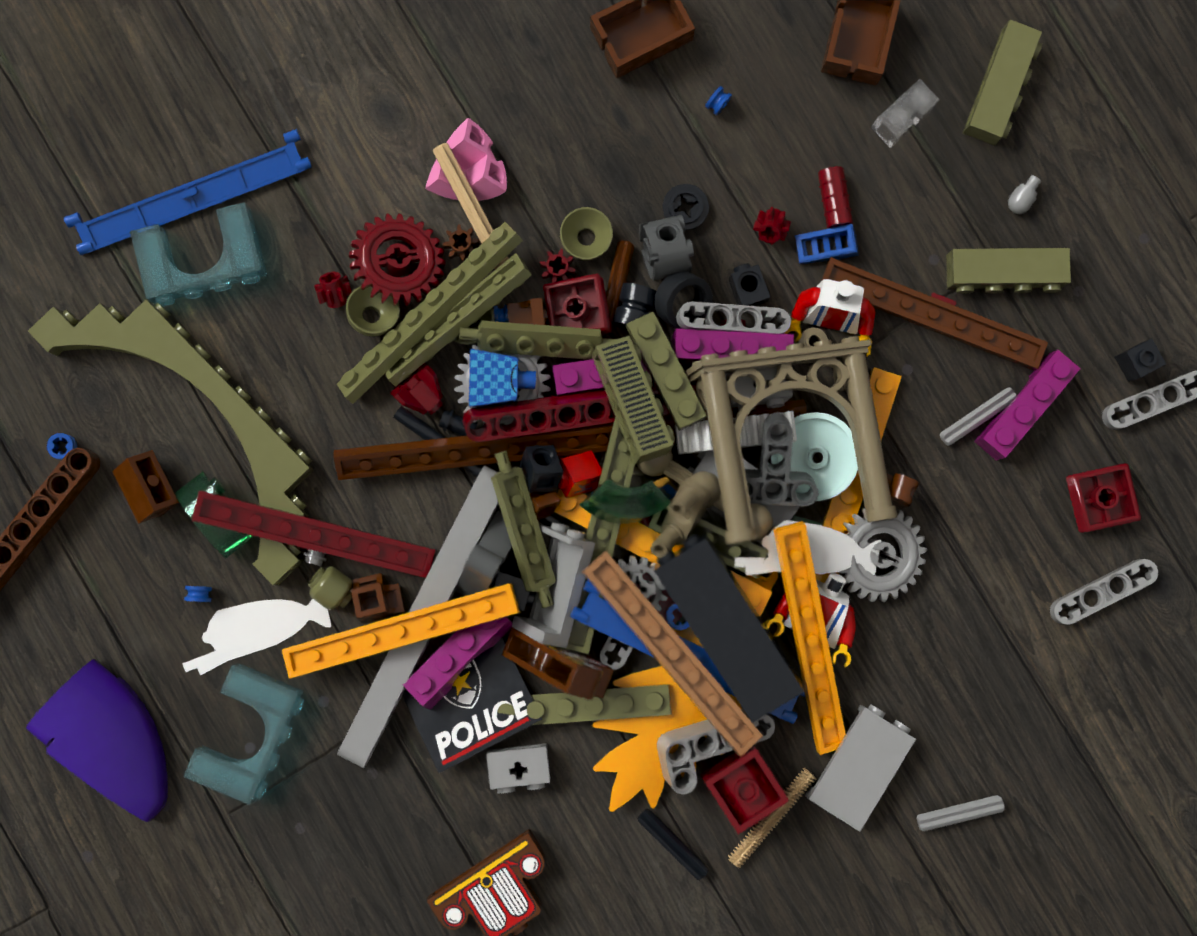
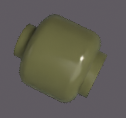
[307,566,352,610]

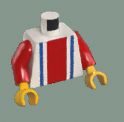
[784,279,875,357]
[764,573,856,667]

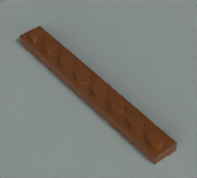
[821,258,1048,370]

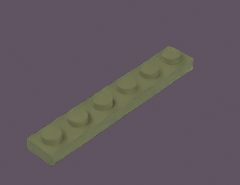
[385,253,532,387]
[497,684,672,725]

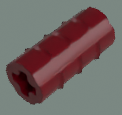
[818,166,853,229]

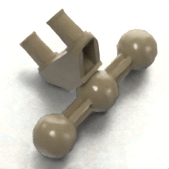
[637,450,774,558]

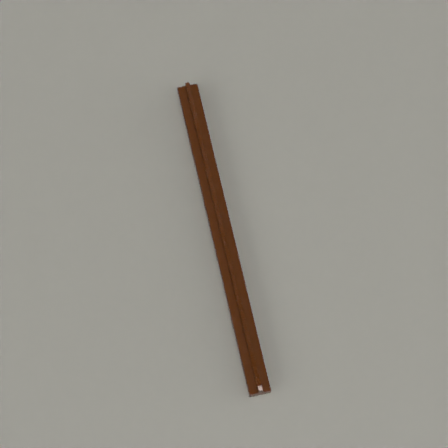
[333,399,807,480]

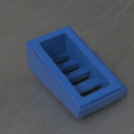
[795,224,859,265]

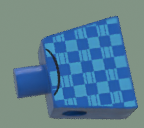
[469,349,536,408]

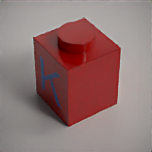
[558,450,602,498]

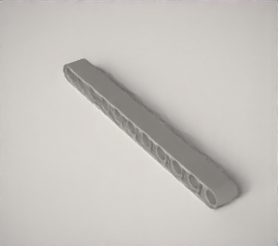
[337,466,499,768]

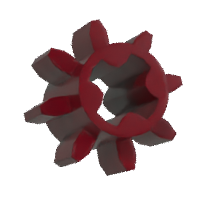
[753,207,791,245]
[540,249,575,283]
[314,271,352,308]

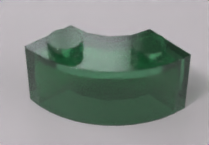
[175,471,254,559]
[579,479,671,524]

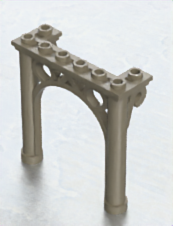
[684,336,898,545]

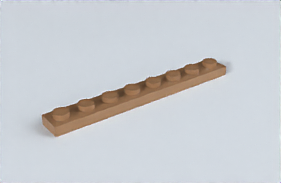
[582,551,763,756]

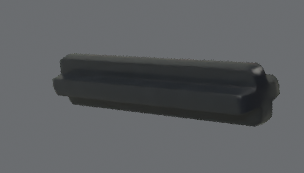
[637,808,709,880]

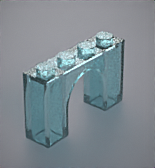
[130,202,267,306]
[183,663,304,805]

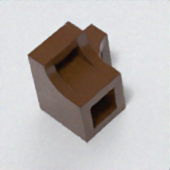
[507,298,549,325]
[351,573,406,624]

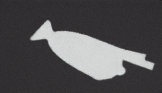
[735,520,881,575]
[182,599,332,675]

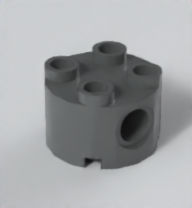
[639,215,694,281]

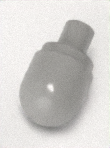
[1008,175,1041,214]

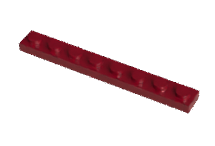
[191,490,435,578]

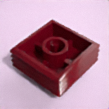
[543,273,612,335]
[1066,463,1141,533]

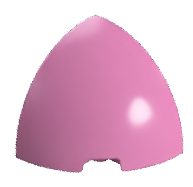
[425,118,507,201]

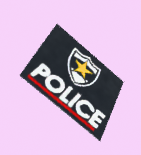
[402,638,542,773]

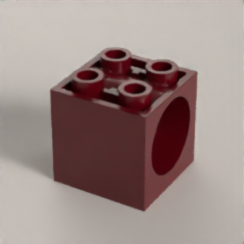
[700,746,789,834]

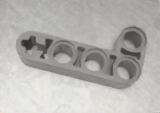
[657,709,775,795]

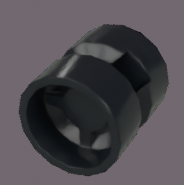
[612,283,657,330]

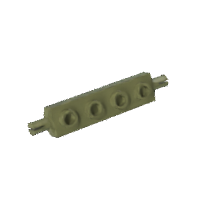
[459,321,617,359]
[491,451,556,608]

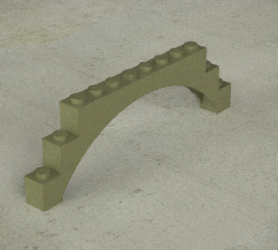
[28,300,314,585]

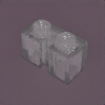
[871,79,940,148]

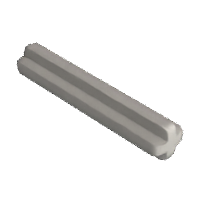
[939,387,1017,446]
[917,795,1005,831]

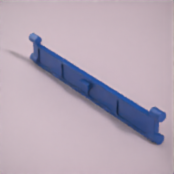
[64,129,312,256]
[570,580,806,724]

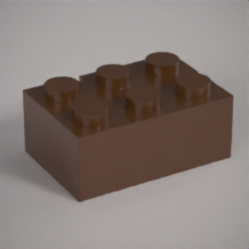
[590,0,695,79]
[821,0,901,86]

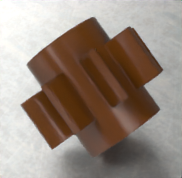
[443,224,480,262]

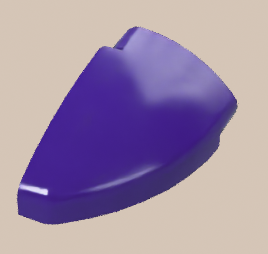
[26,659,168,822]

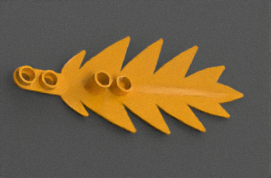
[592,572,778,812]

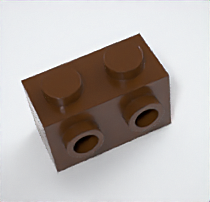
[112,450,179,524]

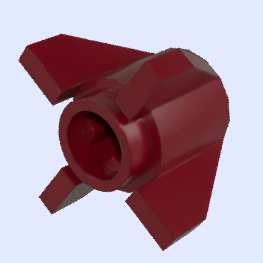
[390,363,444,415]

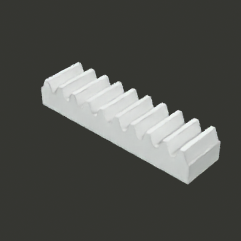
[675,411,797,455]

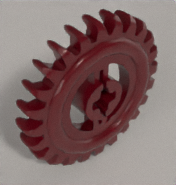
[349,213,446,306]

